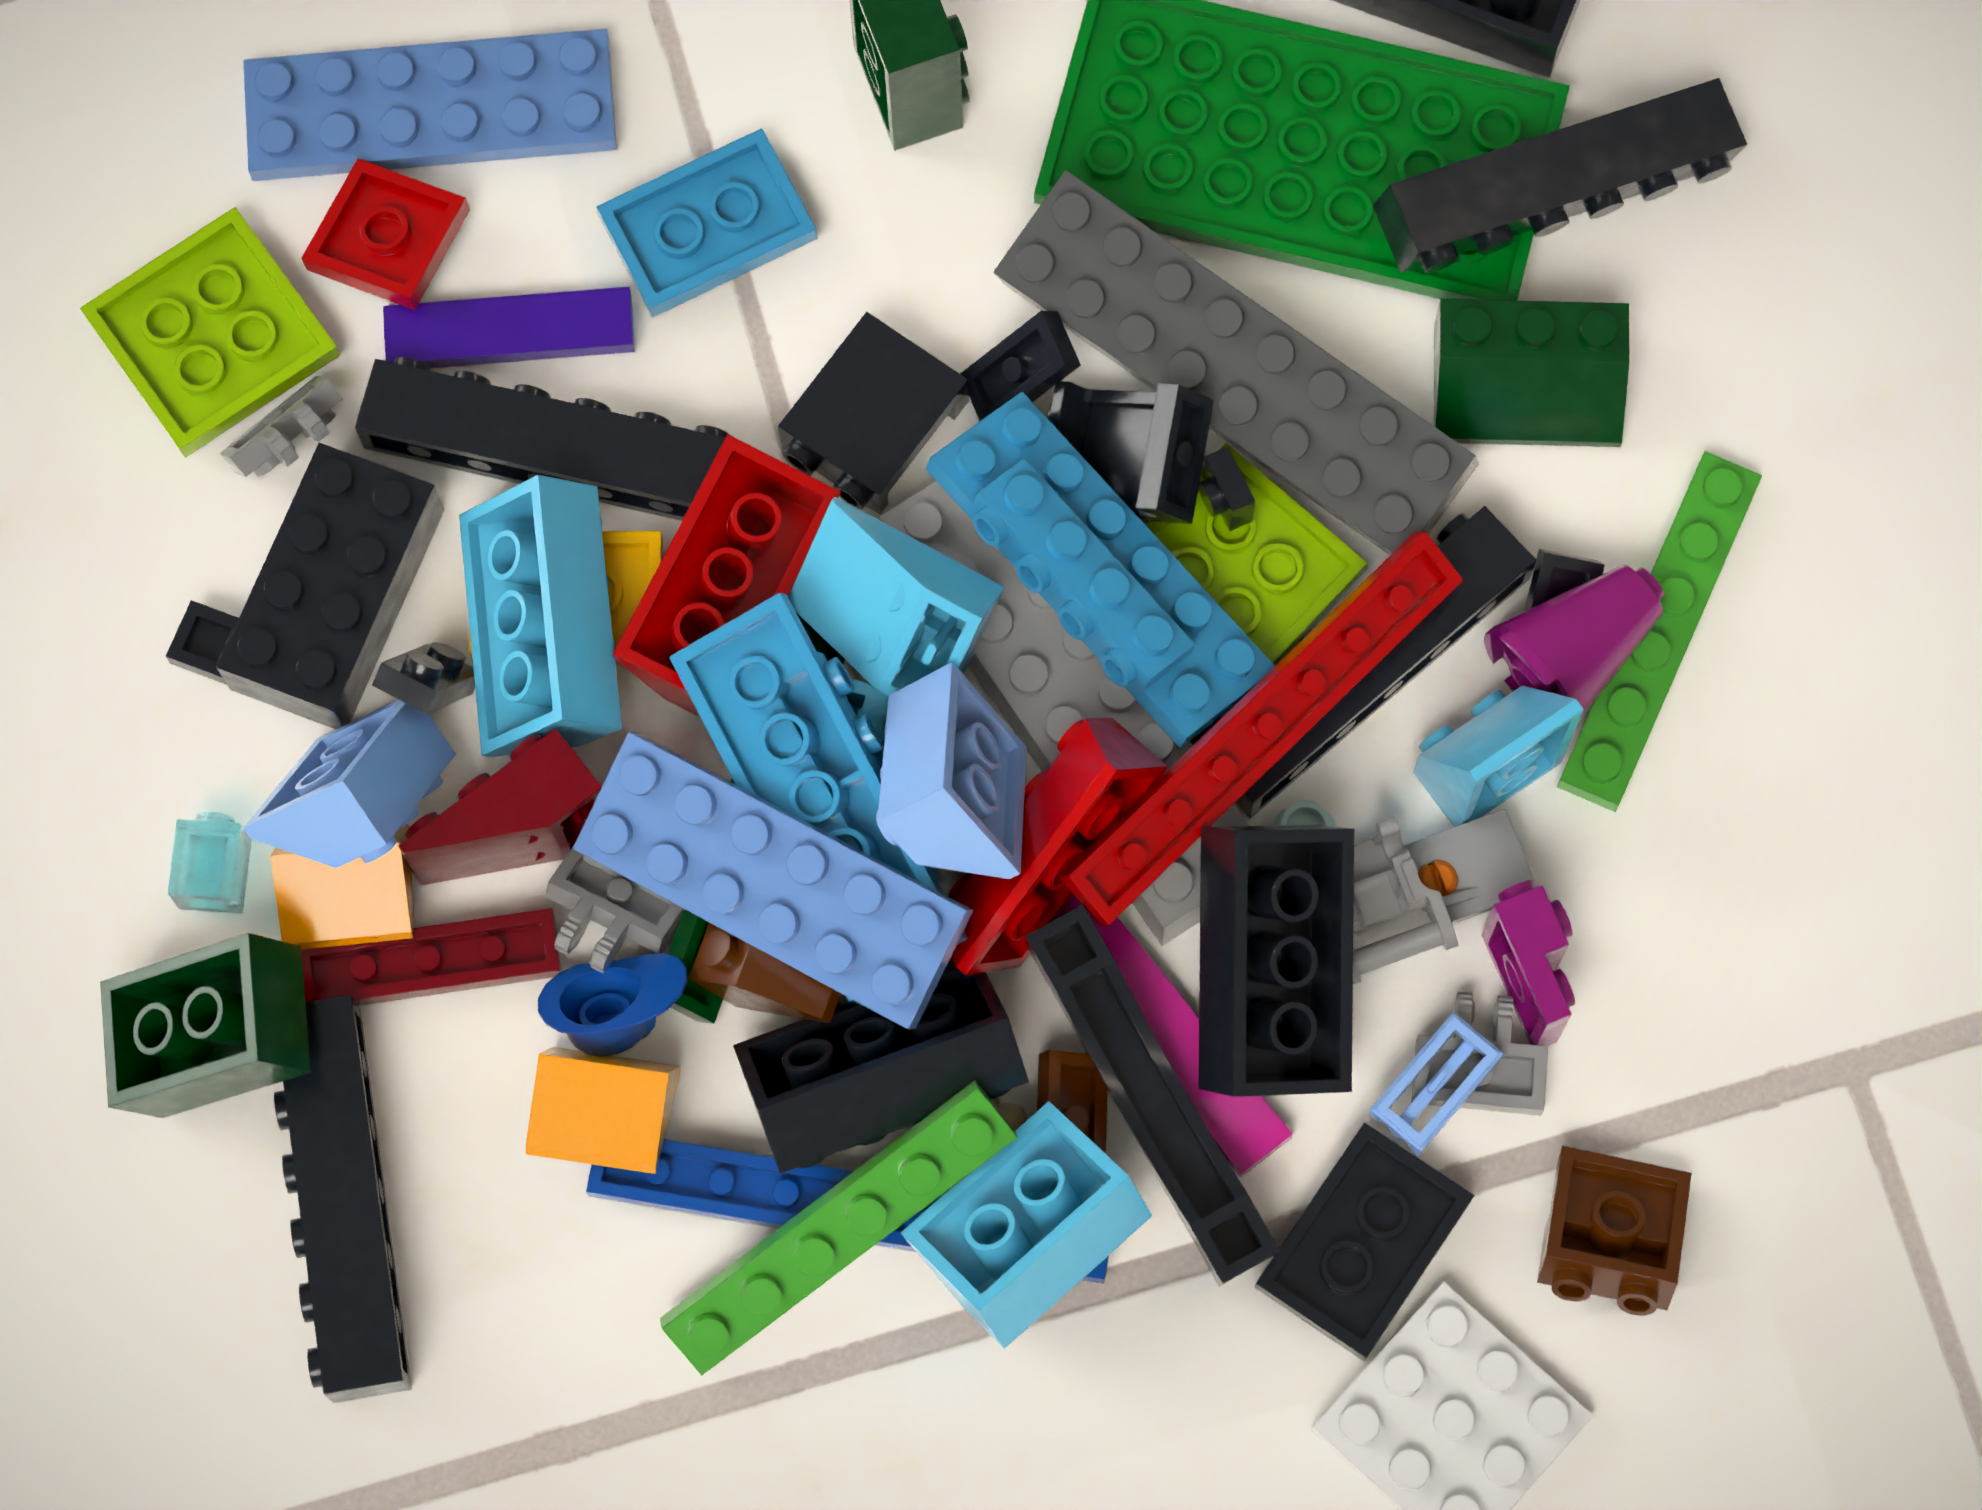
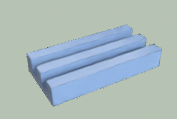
[1369,1012,1504,1156]

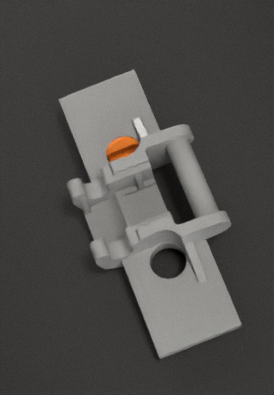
[1353,808,1537,984]

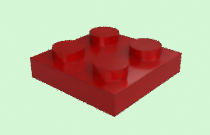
[301,158,470,310]

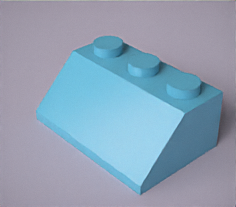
[901,1101,1152,1349]

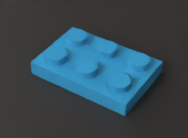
[596,128,818,318]

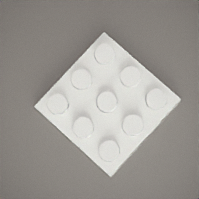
[1310,1281,1594,1510]

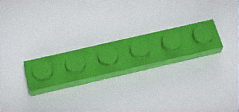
[1557,451,1763,812]
[660,1080,1018,1376]

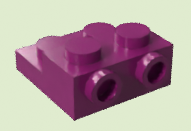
[1481,880,1575,1046]

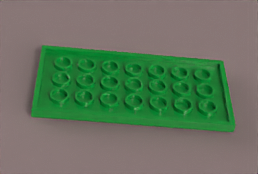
[1034,0,1570,301]

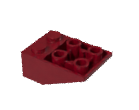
[398,728,602,886]

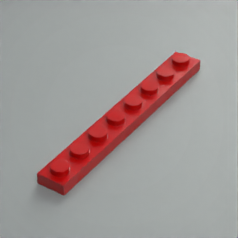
[1059,531,1463,925]

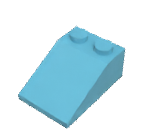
[1413,685,1584,827]

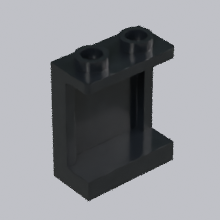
[778,311,969,514]
[1047,381,1214,524]

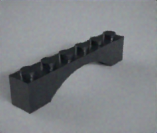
[1025,904,1280,1287]

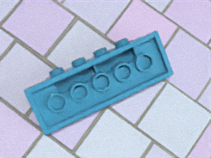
[925,392,1275,748]
[669,593,968,1002]

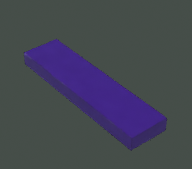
[383,287,635,368]

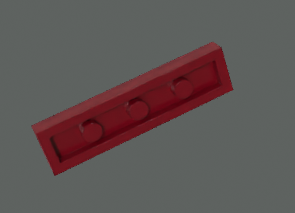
[301,908,562,1006]

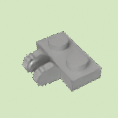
[220,376,343,477]
[545,847,684,973]
[1411,991,1548,1116]

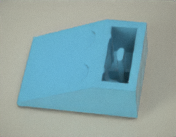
[788,496,1005,696]

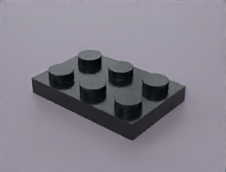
[1254,1122,1475,1362]

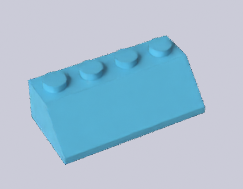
[459,475,622,757]

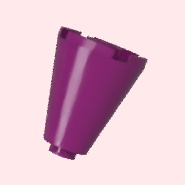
[1483,565,1664,721]

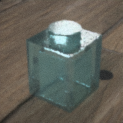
[167,812,252,914]

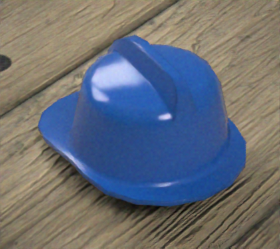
[538,953,688,1057]

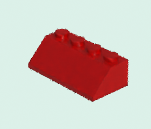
[612,434,841,717]
[948,717,1168,975]

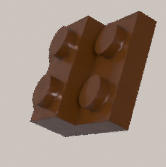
[1537,1145,1692,1316]

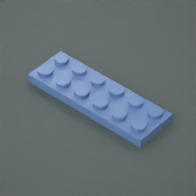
[243,29,617,181]
[573,732,973,1029]

